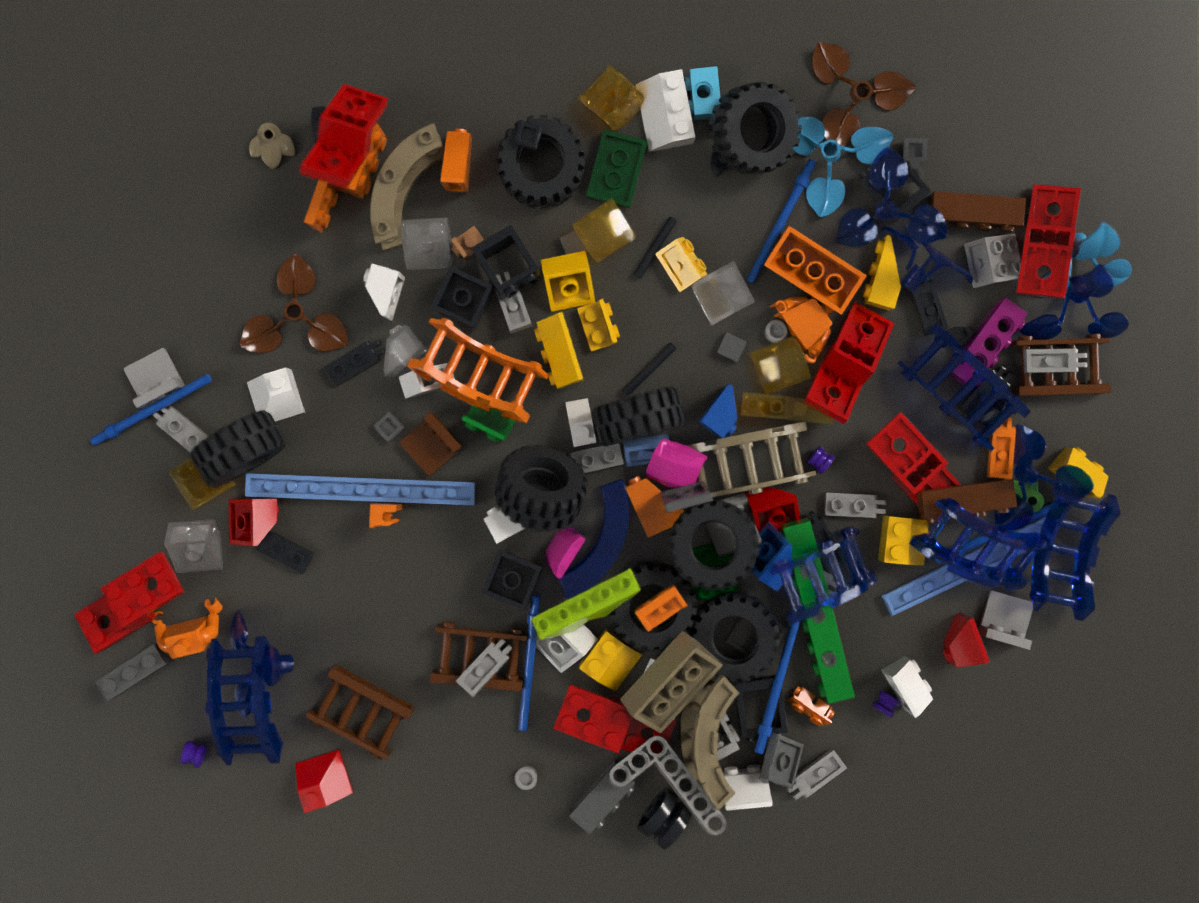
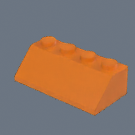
[764,226,867,315]

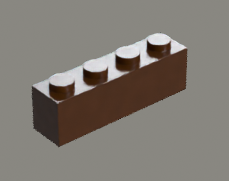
[926,191,1026,232]
[916,479,1017,523]

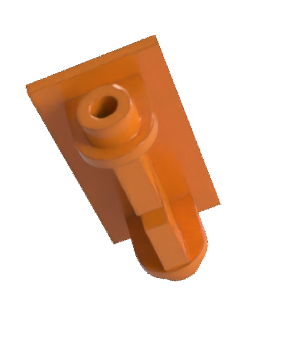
[785,686,835,726]

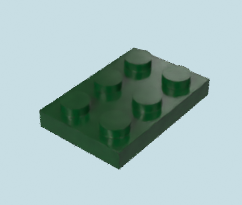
[586,129,647,209]

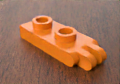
[987,416,1016,479]

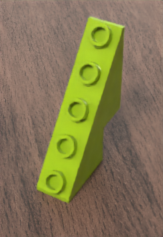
[531,569,640,640]

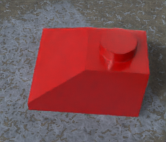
[745,486,800,532]
[228,498,279,546]
[943,612,990,668]
[295,749,353,813]

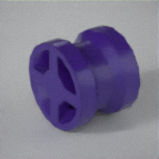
[806,445,835,474]
[872,690,901,718]
[180,741,207,768]

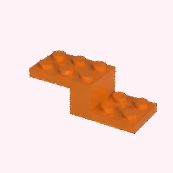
[304,123,387,233]

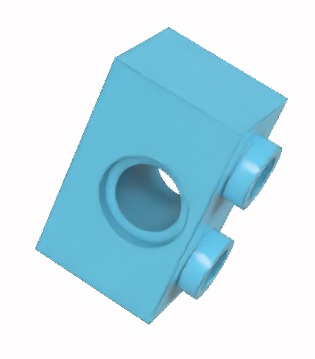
[685,66,721,121]

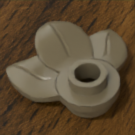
[249,122,296,169]

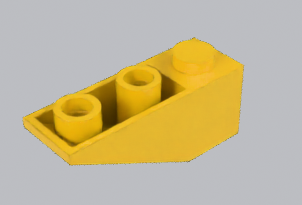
[862,235,901,311]

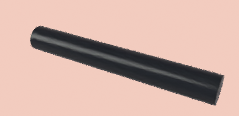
[633,216,677,279]
[622,342,677,396]

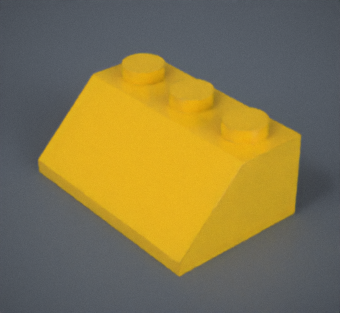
[534,312,583,389]

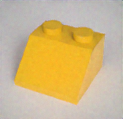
[541,251,596,312]
[1048,447,1109,498]
[878,515,929,565]
[579,628,642,691]

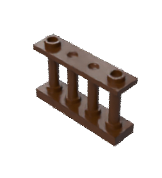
[1011,334,1111,397]
[430,621,528,691]
[305,664,416,760]

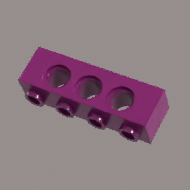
[946,297,1028,389]

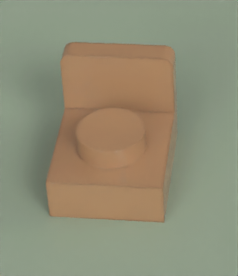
[451,226,484,261]

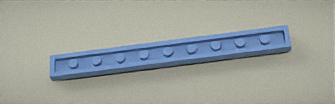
[245,473,476,505]

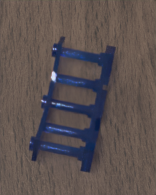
[897,323,1031,451]
[559,479,629,600]
[1030,484,1121,621]
[910,498,1053,590]
[770,526,878,625]
[205,636,283,765]

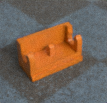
[370,502,403,528]
[634,584,687,632]

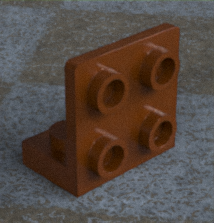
[400,412,464,476]

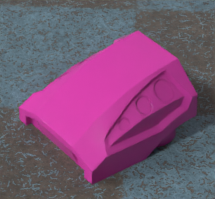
[646,438,708,489]
[545,527,586,579]

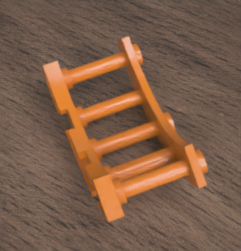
[407,318,549,423]

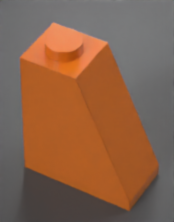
[441,128,472,193]
[625,476,683,538]

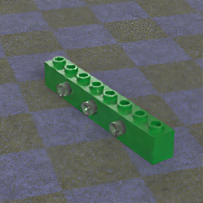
[780,518,855,704]

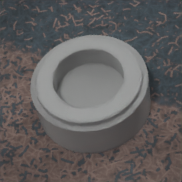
[764,320,788,343]
[515,765,538,790]

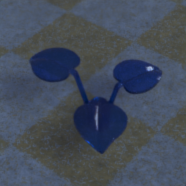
[836,147,948,246]
[881,226,974,292]
[1019,263,1129,340]
[994,424,1094,531]
[229,610,294,719]

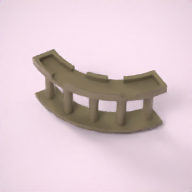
[371,123,445,252]
[687,422,816,497]
[680,675,739,810]

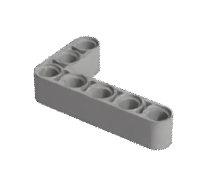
[609,736,726,836]

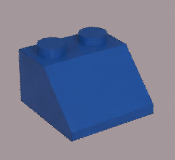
[697,384,737,438]
[751,522,792,591]

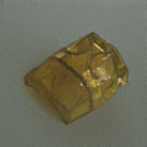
[578,65,644,130]
[572,198,637,263]
[750,336,811,395]
[169,458,236,511]

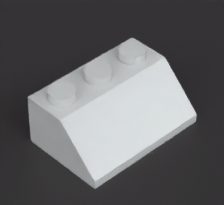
[636,69,695,152]

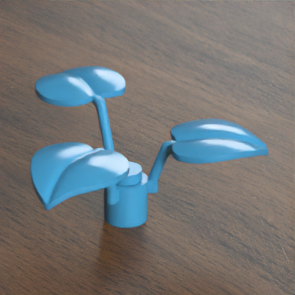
[793,117,894,217]
[1040,222,1132,298]

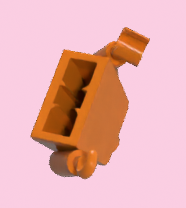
[770,296,834,363]
[152,598,223,659]

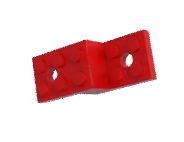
[300,84,388,189]
[1016,184,1081,299]
[803,302,895,424]
[865,412,961,527]
[74,552,185,654]
[553,684,676,754]

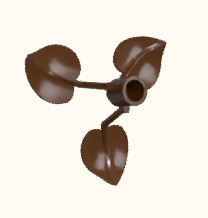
[812,42,916,146]
[239,253,348,353]

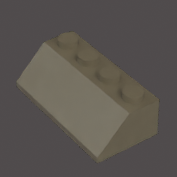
[620,631,723,733]

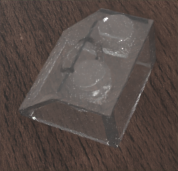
[401,218,453,270]
[691,261,755,325]
[383,324,428,378]
[164,519,223,573]

